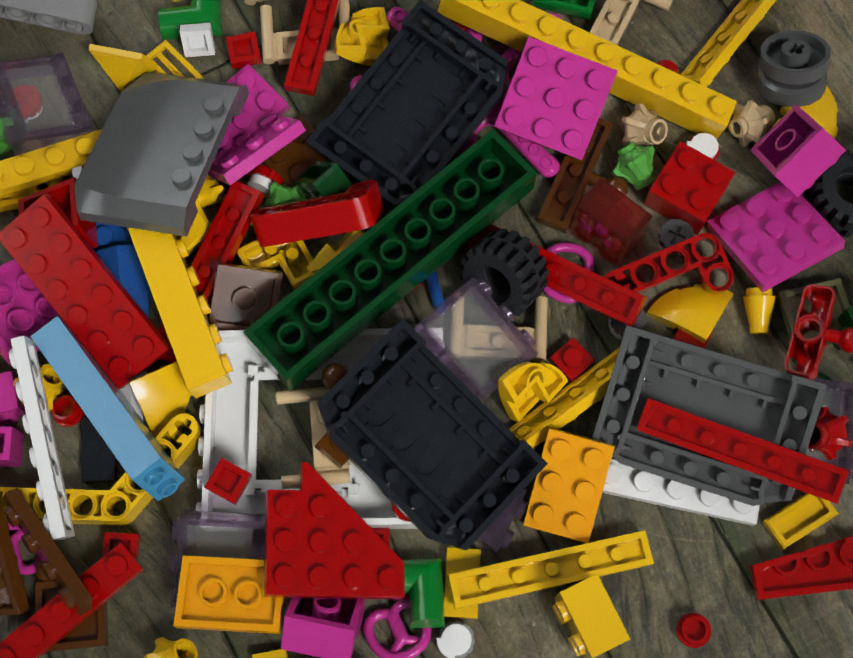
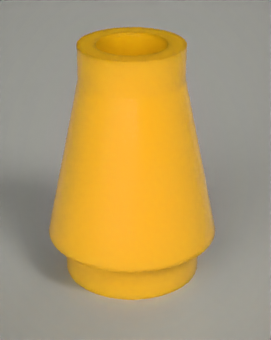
[743,287,776,335]

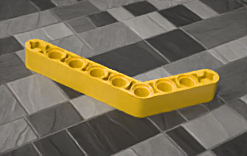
[0,413,204,526]

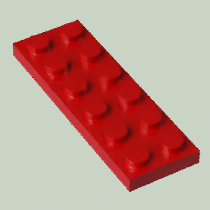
[0,194,172,390]

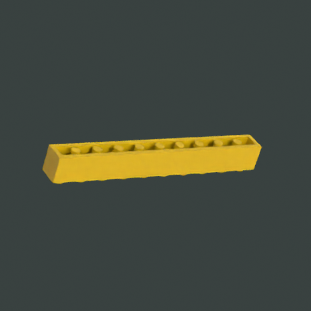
[438,0,737,139]

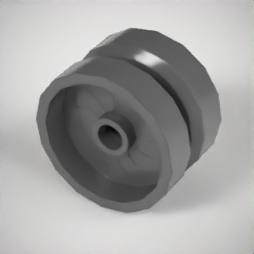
[757,30,831,107]

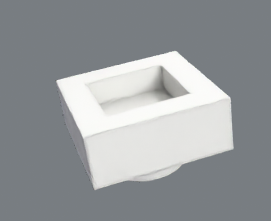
[180,23,215,57]

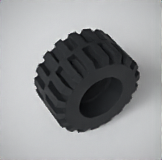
[805,150,853,237]
[459,229,549,319]

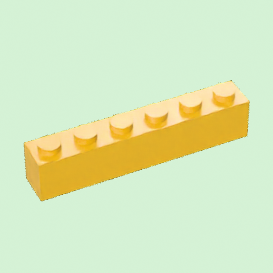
[127,227,234,398]

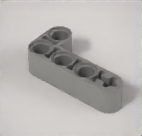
[0,0,97,35]

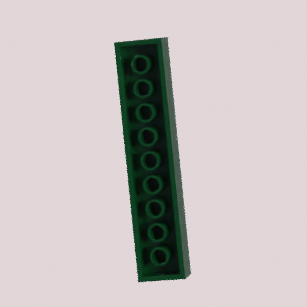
[243,129,537,392]

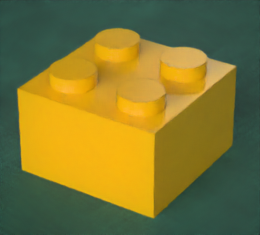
[552,574,630,658]

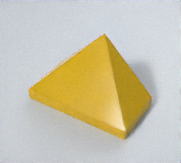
[88,44,157,92]

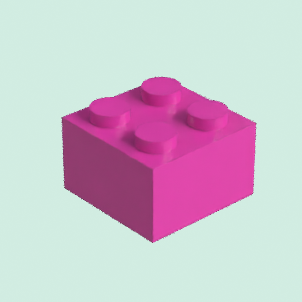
[750,104,846,197]
[281,598,366,658]

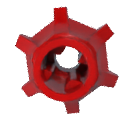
[808,407,853,460]

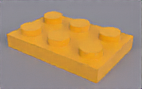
[523,427,615,543]
[173,555,285,634]

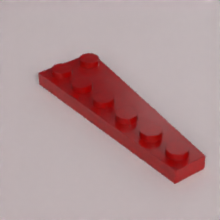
[750,536,853,601]

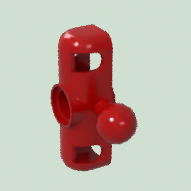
[784,284,853,381]

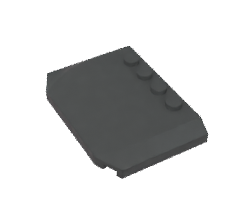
[74,72,249,237]
[593,326,827,506]

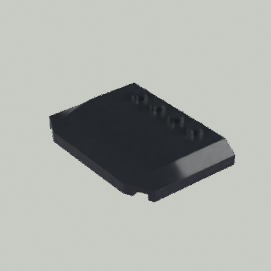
[306,0,508,209]
[317,319,548,551]

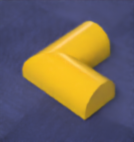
[236,239,317,290]

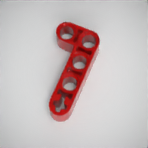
[250,180,385,247]
[604,233,734,294]

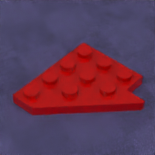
[264,462,405,599]

